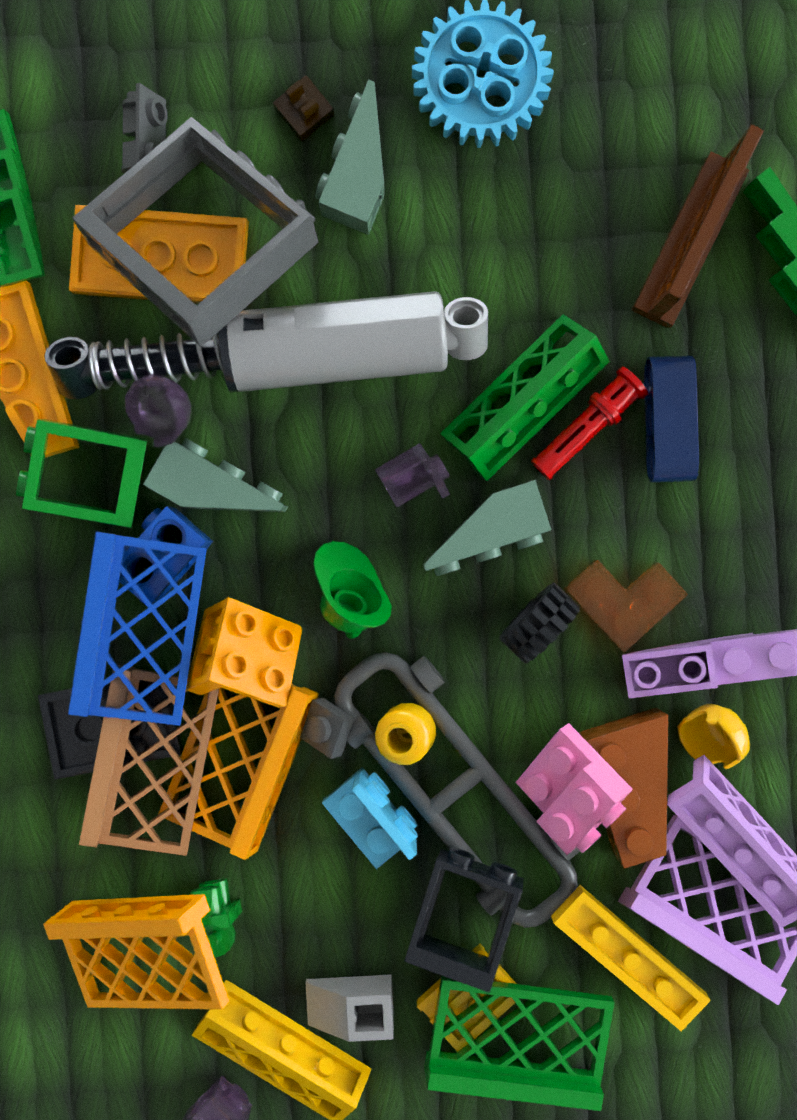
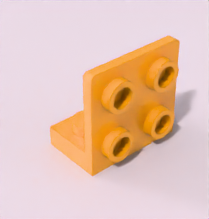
[186,597,302,708]

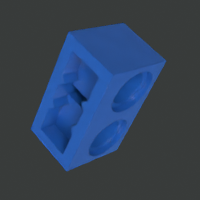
[119,506,214,605]

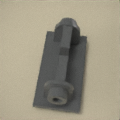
[121,83,168,174]

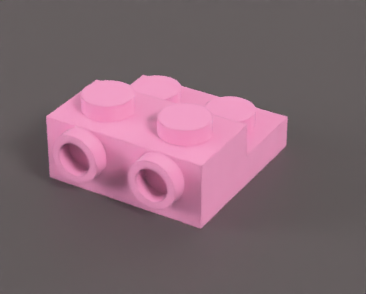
[516,723,633,855]

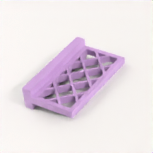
[618,815,797,1005]

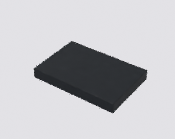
[38,669,183,780]

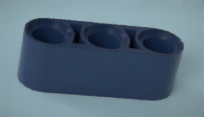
[644,356,699,482]

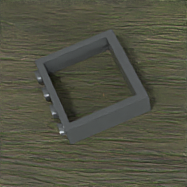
[72,117,319,347]

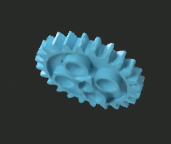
[412,0,554,148]

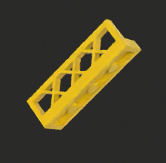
[192,980,372,1120]

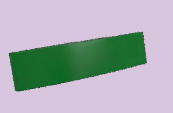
[0,109,45,287]
[743,167,797,316]

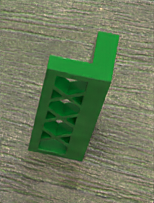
[440,314,610,481]

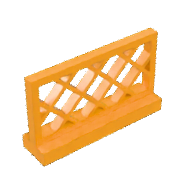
[158,684,319,860]
[43,894,229,1009]

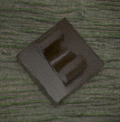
[273,75,335,142]

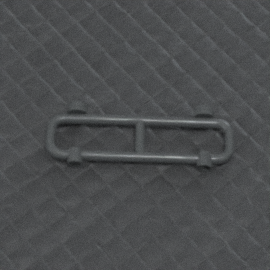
[334,652,580,928]

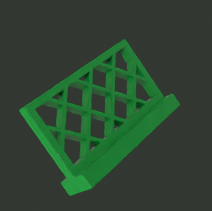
[424,975,615,1111]

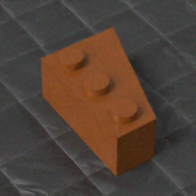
[578,708,668,869]

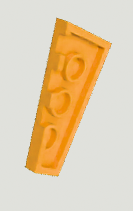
[0,281,80,458]

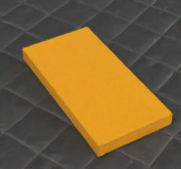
[69,205,249,304]

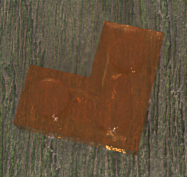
[564,560,688,653]

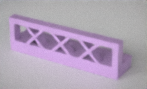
[667,755,797,927]

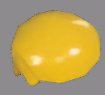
[677,704,750,769]

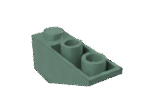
[315,79,385,235]
[143,438,288,512]
[423,480,551,576]

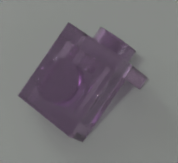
[375,443,450,507]

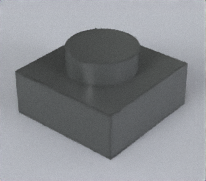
[300,698,354,759]

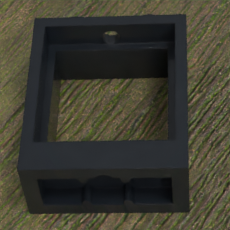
[404,848,524,993]

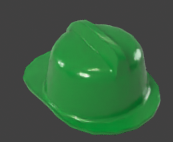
[313,541,392,639]

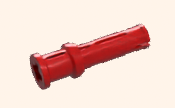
[531,366,648,480]

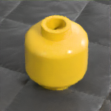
[375,703,436,765]

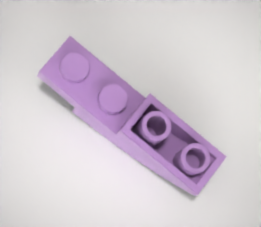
[622,629,797,698]

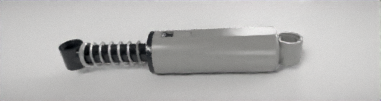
[44,291,488,399]

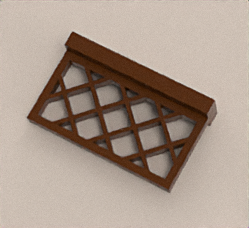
[631,124,764,329]

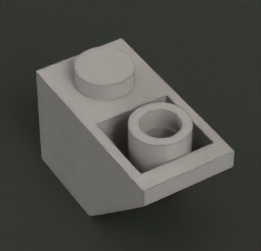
[306,975,394,1042]

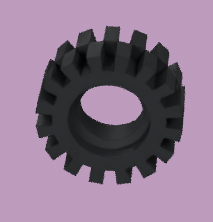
[499,582,580,664]

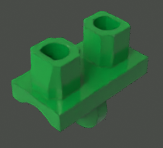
[190,878,242,957]

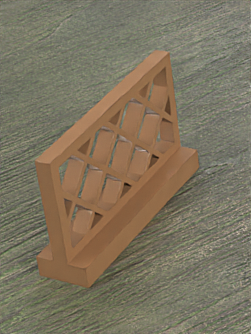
[79,664,219,856]

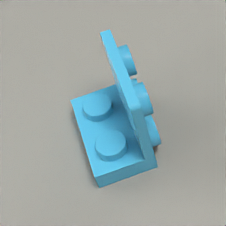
[322,767,418,869]

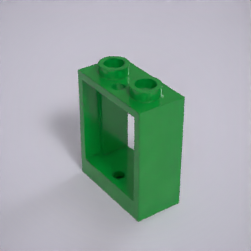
[16,418,147,528]

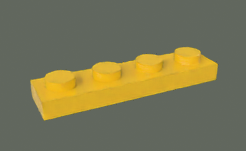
[551,885,711,1031]

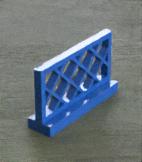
[68,532,207,726]

